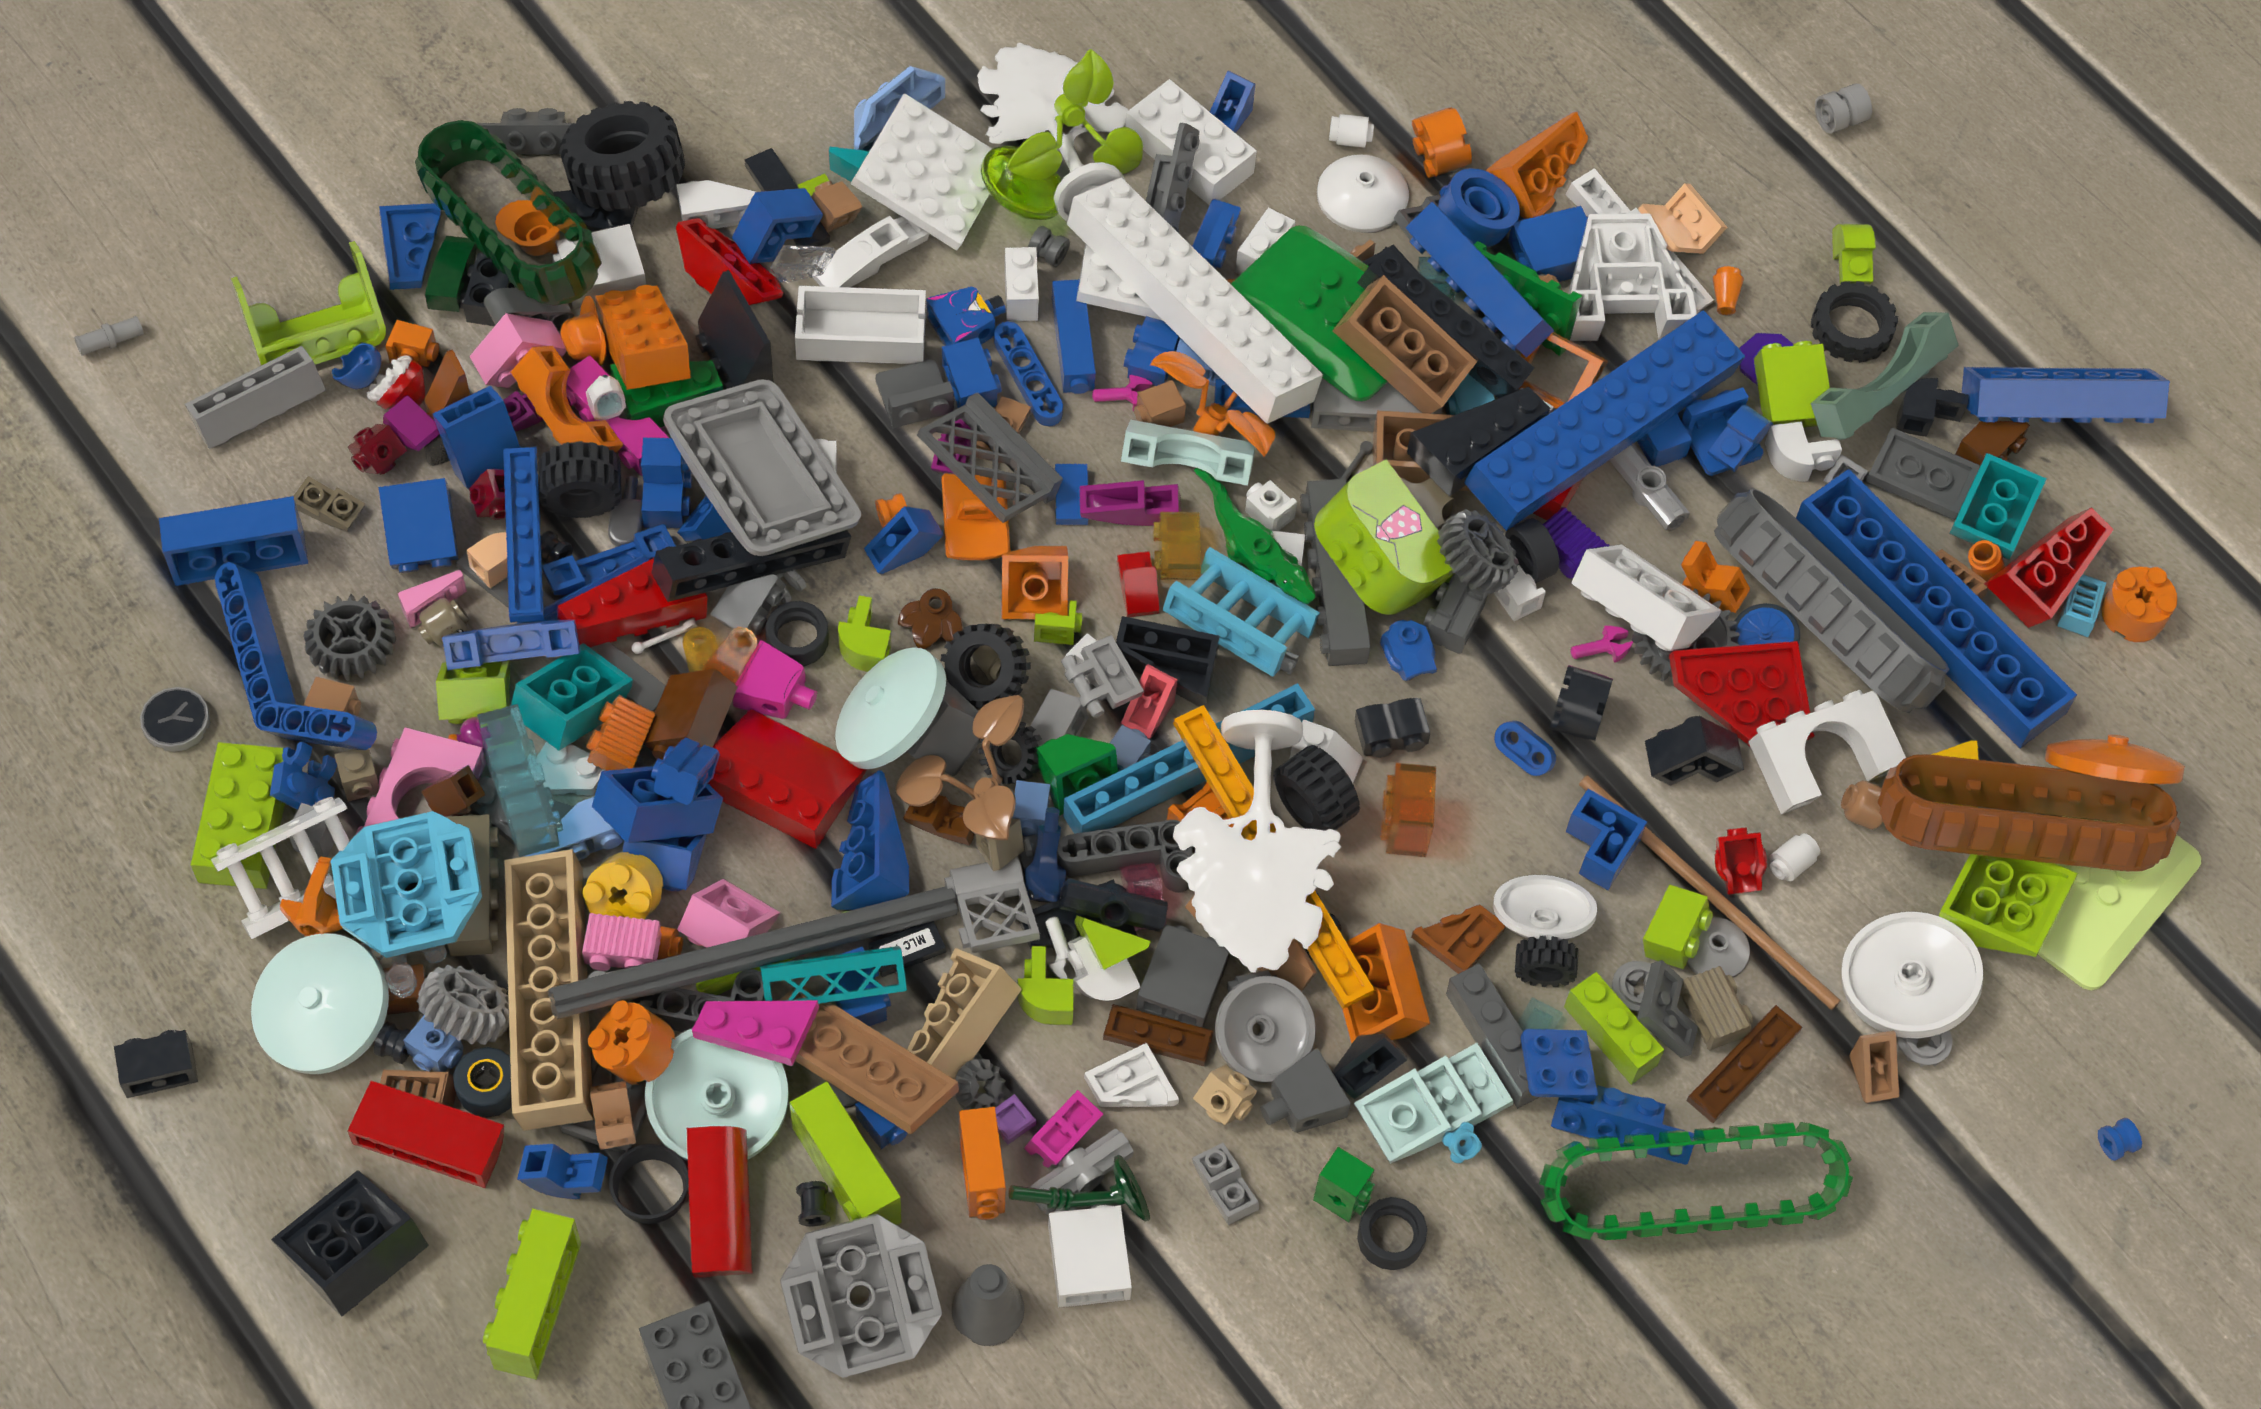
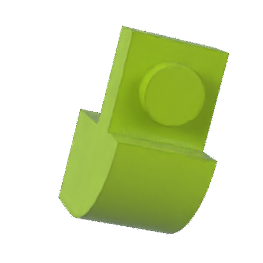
[1832,224,1876,284]
[838,595,892,672]
[1017,946,1073,1025]

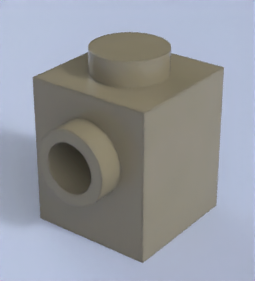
[334,748,380,802]

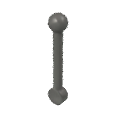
[1340,441,1373,481]

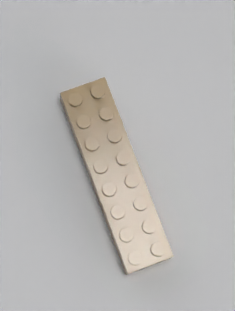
[504,849,594,1131]

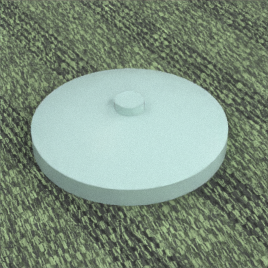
[835,647,946,769]
[251,933,389,1074]
[645,1028,789,1161]

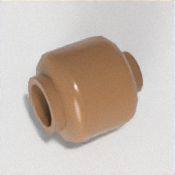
[1841,780,1883,830]

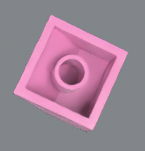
[677,879,780,948]

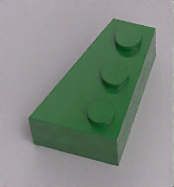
[610,361,723,428]

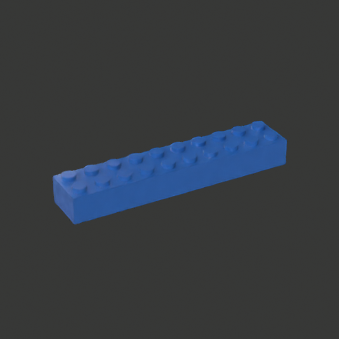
[1464,310,1745,531]
[1796,469,2077,749]

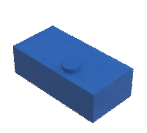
[159,496,308,586]

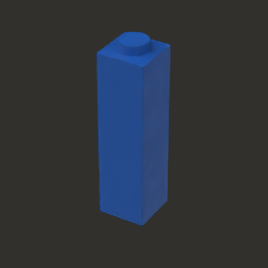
[1051,279,1096,394]

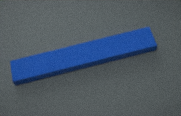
[503,447,544,622]

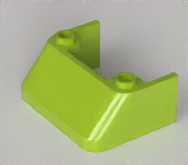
[231,241,386,366]

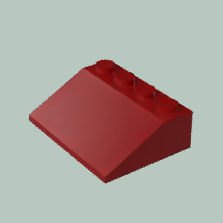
[708,709,867,849]

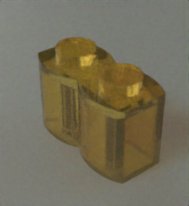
[1153,512,1201,580]

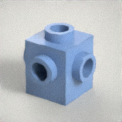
[403,1015,464,1072]

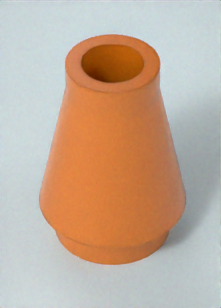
[1713,266,1744,315]

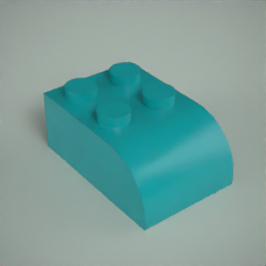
[1949,453,2047,560]
[509,643,633,751]

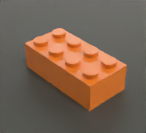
[595,285,691,390]

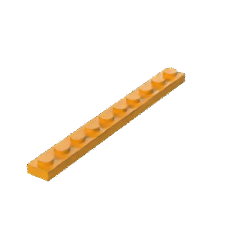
[1173,705,1374,1009]

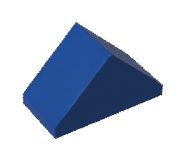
[1210,71,1256,133]

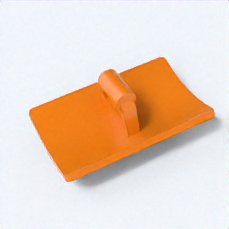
[942,473,1011,560]

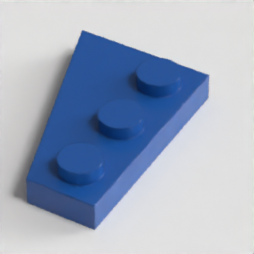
[379,203,442,290]

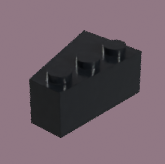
[1116,616,1220,708]

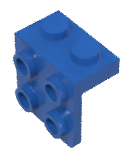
[1681,387,1764,476]
[1520,1029,1598,1104]

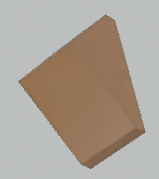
[1849,1031,1899,1103]

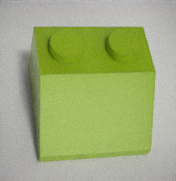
[436,660,510,724]

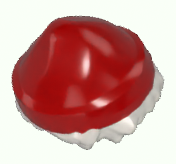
[367,355,425,410]

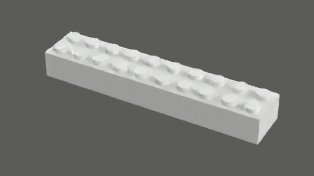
[1067,177,1323,424]

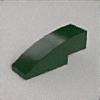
[425,236,477,312]

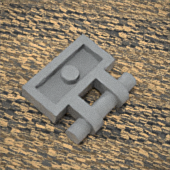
[1061,635,1144,718]

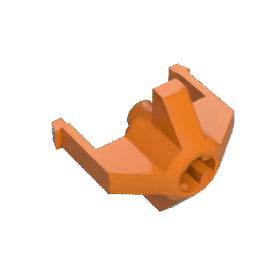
[280,856,343,936]

